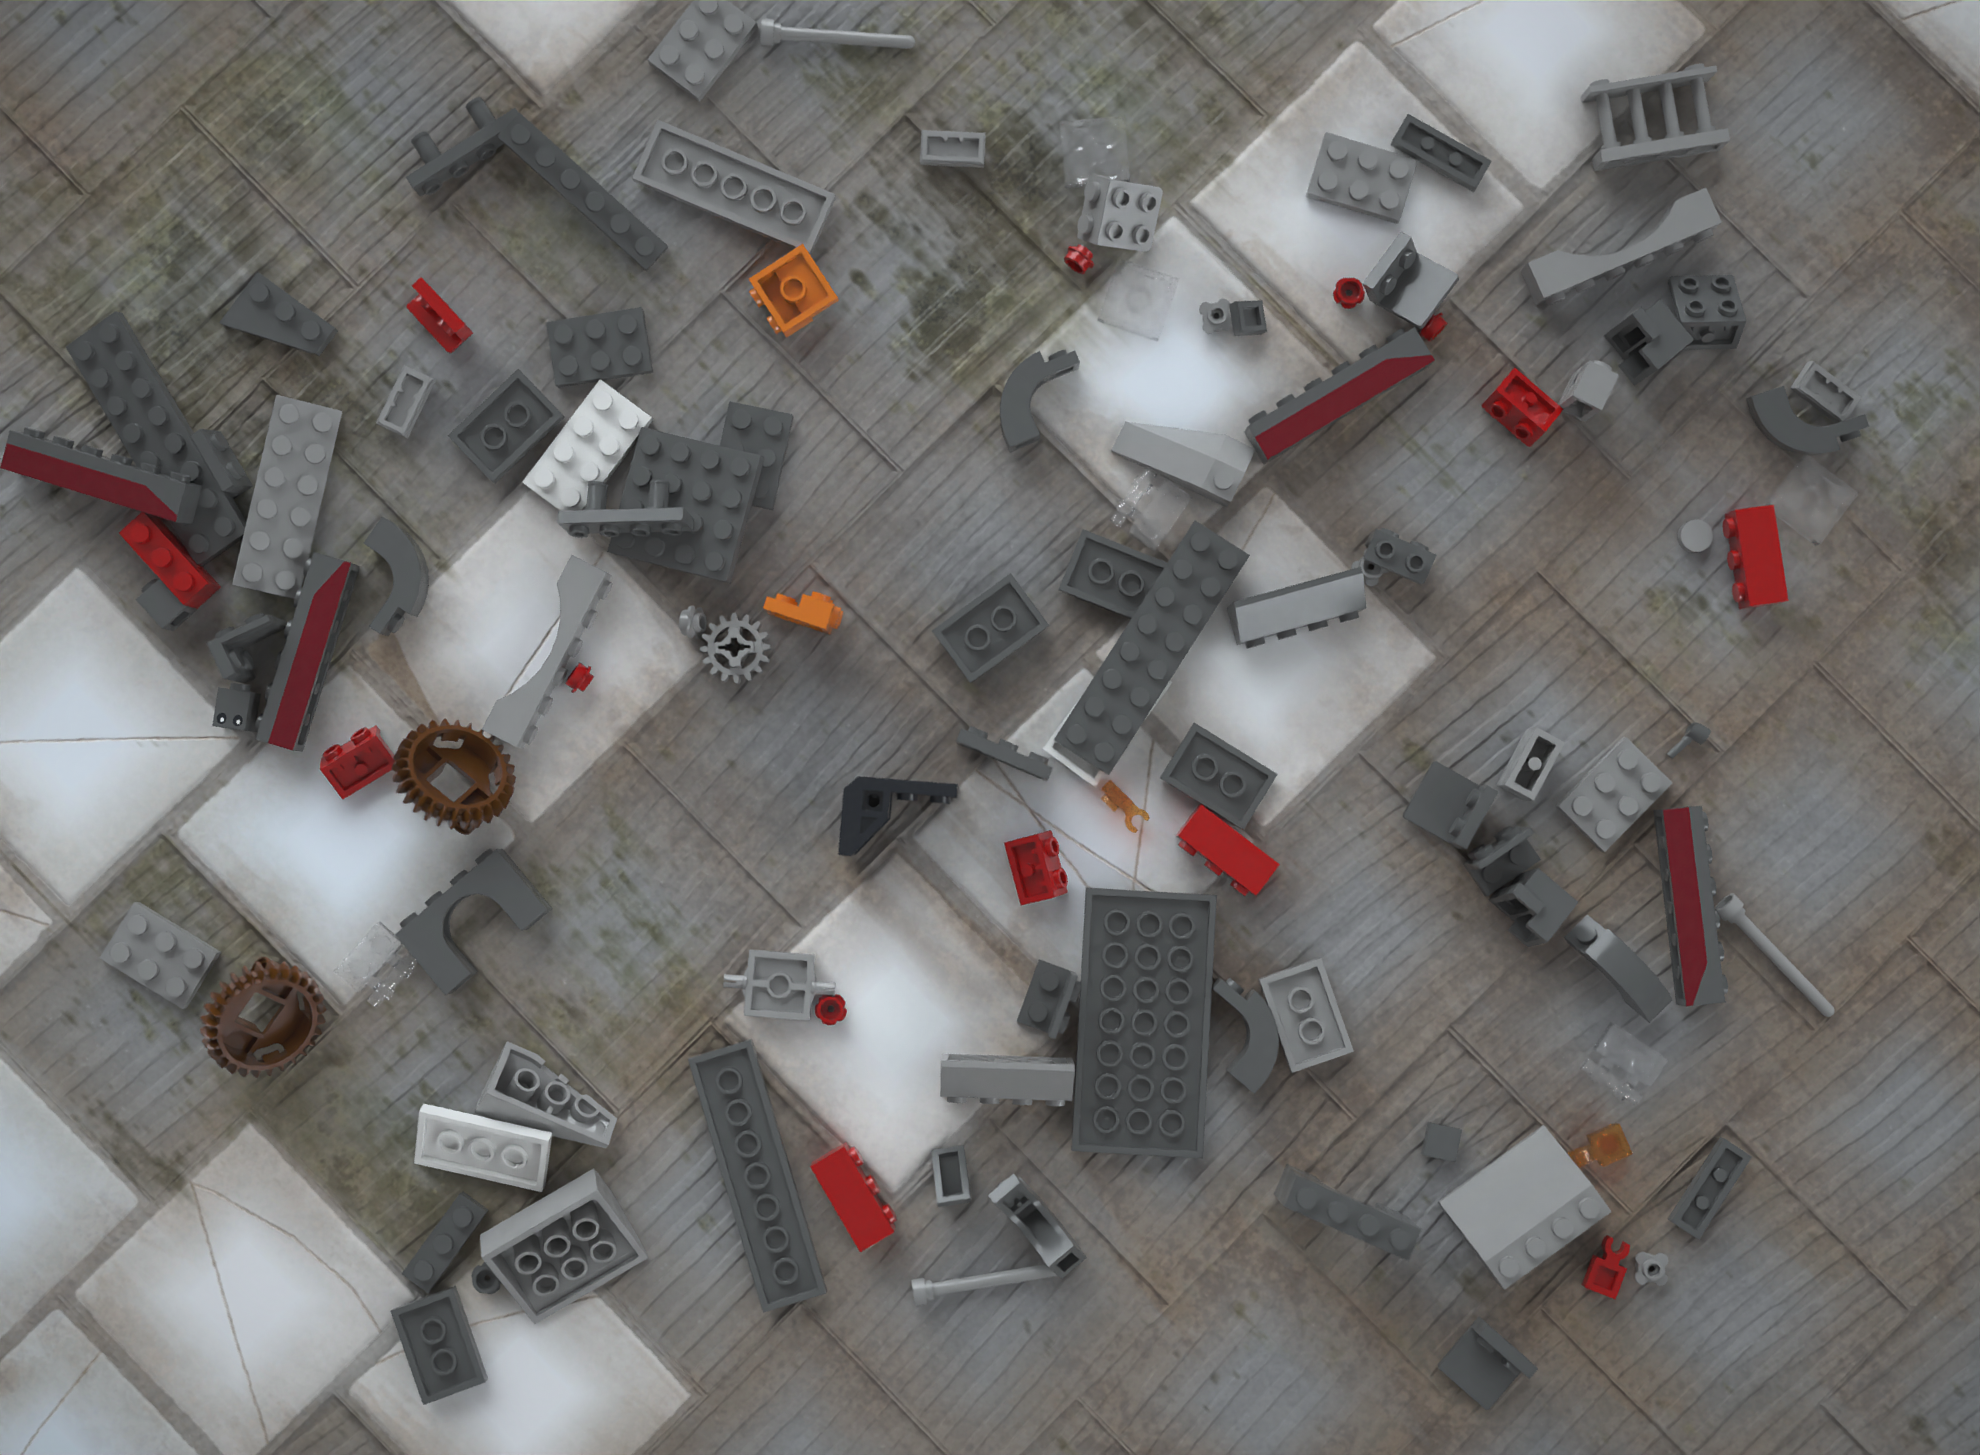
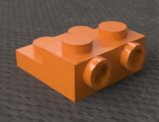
[749,244,839,338]
[763,591,844,635]

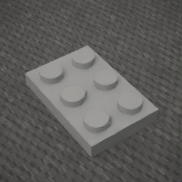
[647,0,758,102]
[1306,132,1418,224]
[1555,737,1673,852]
[100,902,221,1009]
[1258,958,1354,1073]

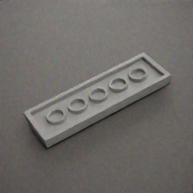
[632,120,836,255]
[232,395,342,599]

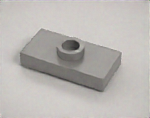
[920,130,986,168]
[1790,361,1862,423]
[376,365,436,438]

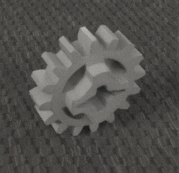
[700,613,772,684]

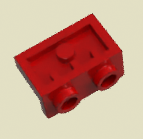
[407,277,473,353]
[1481,367,1564,447]
[320,725,395,800]
[1004,830,1068,906]

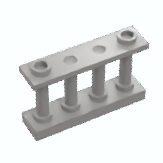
[1581,63,1730,171]

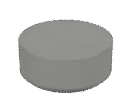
[1677,519,1713,553]

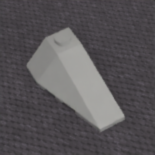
[1111,421,1255,508]
[474,1041,617,1148]

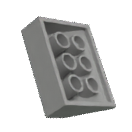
[1438,1125,1612,1290]
[480,1168,648,1324]

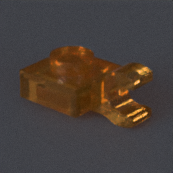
[1099,780,1150,833]
[1567,1122,1633,1167]

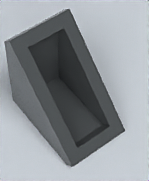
[931,1145,971,1207]

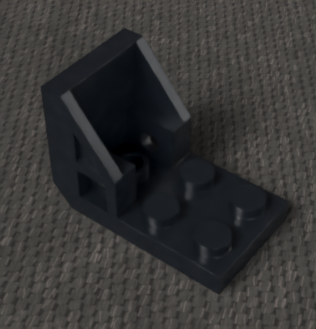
[838,776,958,856]

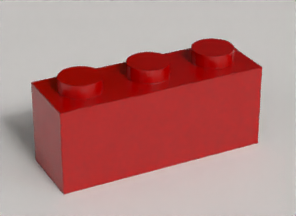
[1722,504,1789,609]
[119,512,221,609]
[1175,804,1280,896]
[810,1142,897,1253]

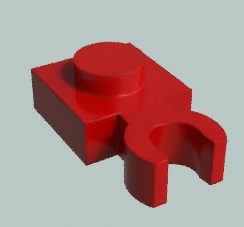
[1582,1235,1630,1300]

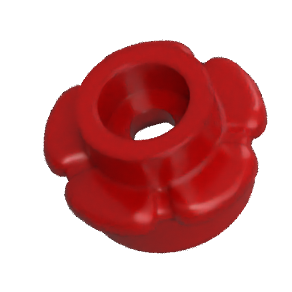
[1064,244,1094,274]
[1333,278,1365,309]
[1419,312,1448,342]
[565,662,594,693]
[815,994,847,1025]

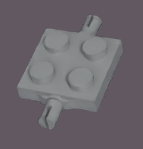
[723,949,836,1021]

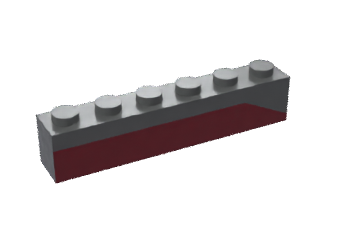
[1244,327,1435,464]
[0,427,202,524]
[255,552,360,752]
[1653,806,1728,1007]

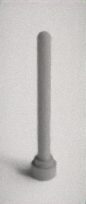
[760,19,915,49]
[1715,893,1835,1017]
[911,1264,1058,1306]

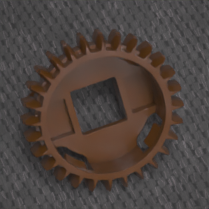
[391,719,516,835]
[199,957,326,1078]

